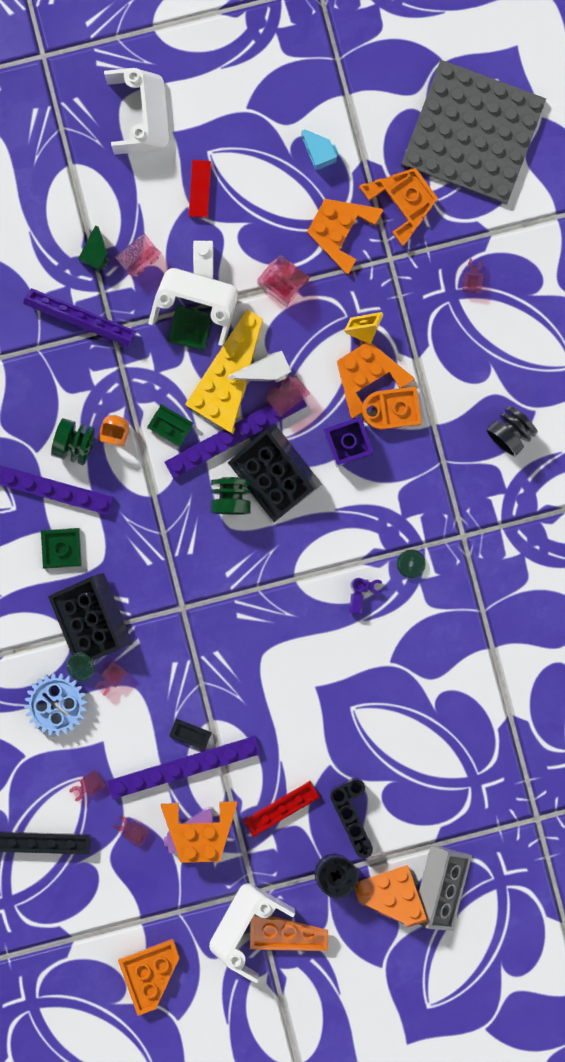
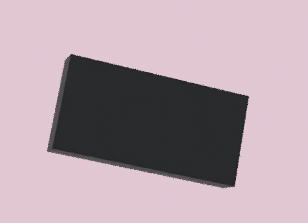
[169,718,212,750]

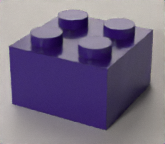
[324,417,373,467]

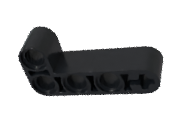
[330,777,373,859]

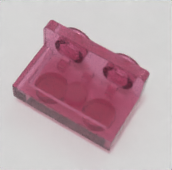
[115,233,161,277]
[266,375,310,417]

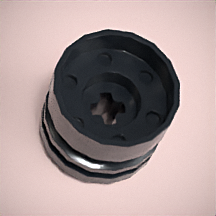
[486,406,538,457]
[314,853,358,898]

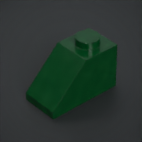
[78,225,110,273]

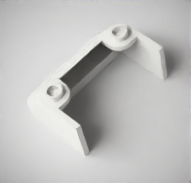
[104,68,170,155]
[148,268,238,346]
[209,883,295,984]

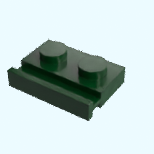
[147,404,194,447]

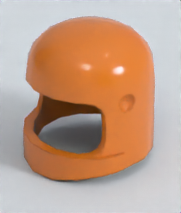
[97,415,129,446]

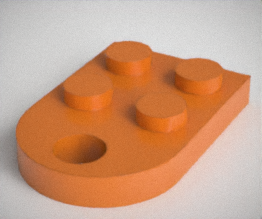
[362,387,422,430]

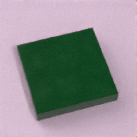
[168,305,212,351]
[41,528,82,569]

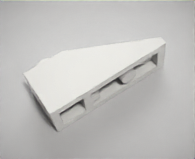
[193,241,214,279]
[227,351,291,382]

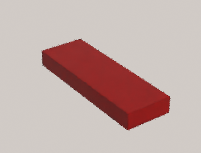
[189,160,211,218]

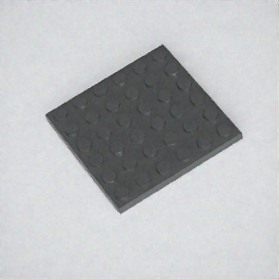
[401,60,547,205]

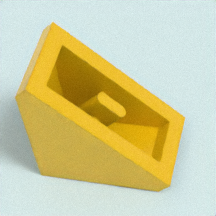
[344,312,383,344]

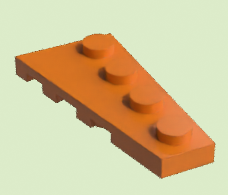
[250,914,328,951]

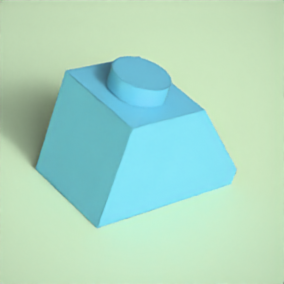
[301,129,339,171]

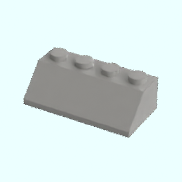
[418,846,472,931]

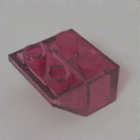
[257,255,311,308]

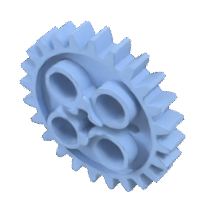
[24,673,88,736]

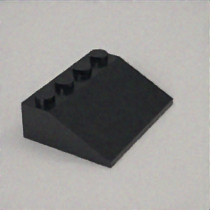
[227,424,323,522]
[48,573,133,667]

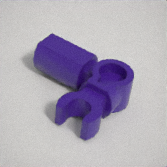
[349,578,382,614]

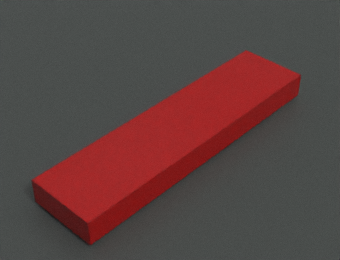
[244,780,320,837]

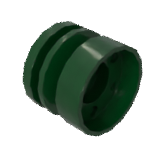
[51,418,95,466]
[210,477,251,515]

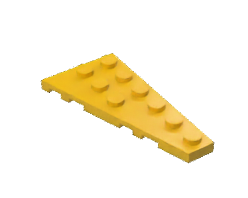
[185,310,264,434]

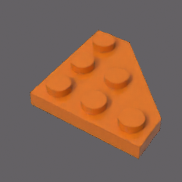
[355,865,427,927]
[118,939,180,1016]

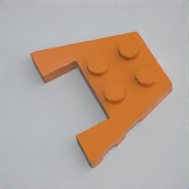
[359,168,438,247]
[307,199,383,275]
[337,343,415,419]
[161,801,237,863]

